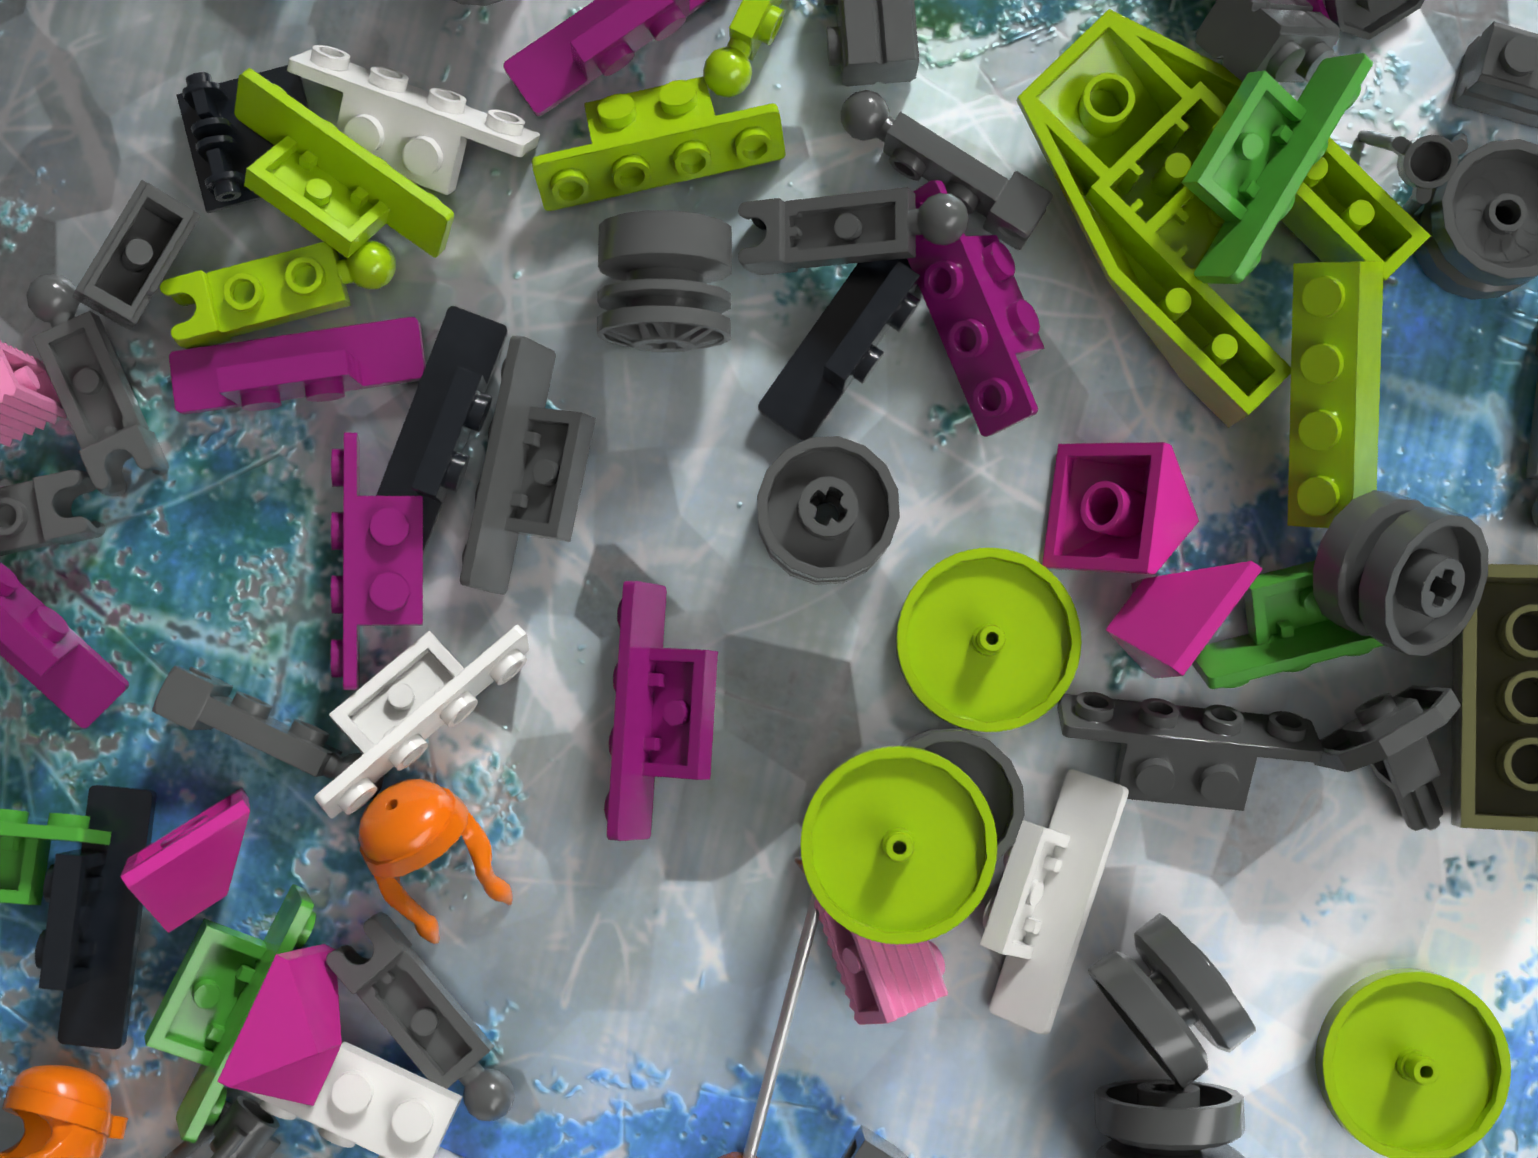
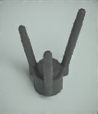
[1357,130,1468,217]
[165,1096,281,1158]

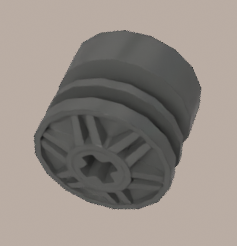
[597,210,732,352]

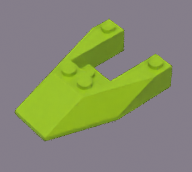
[1016,9,1430,428]

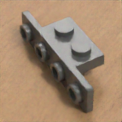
[460,336,596,595]
[1057,692,1324,811]

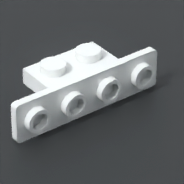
[287,45,540,195]
[314,625,529,819]
[980,769,1129,1035]
[246,1041,464,1158]

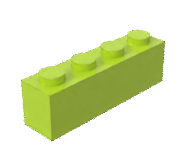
[1287,261,1384,528]

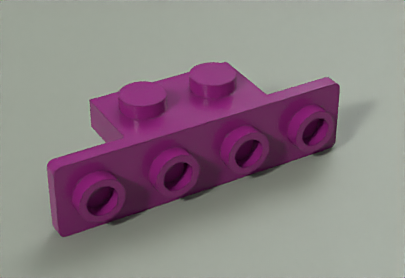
[503,0,711,116]
[907,180,1045,437]
[169,317,426,415]
[331,432,423,691]
[0,563,129,728]
[604,581,718,841]

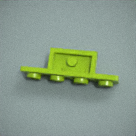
[234,68,454,258]
[531,76,786,211]

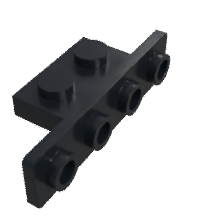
[758,258,921,442]
[376,306,508,555]
[35,785,157,1049]

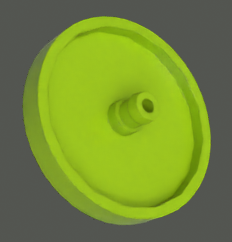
[895,548,1082,732]
[801,746,997,944]
[1315,968,1511,1158]

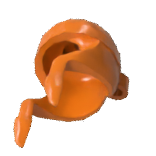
[358,779,513,944]
[0,1065,128,1158]

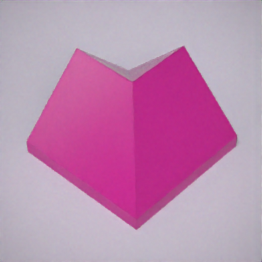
[1042,442,1199,574]
[1106,561,1263,679]
[120,787,250,933]
[217,944,342,1106]

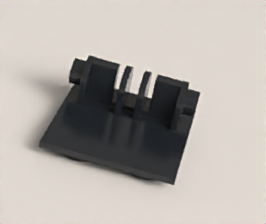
[176,65,309,213]

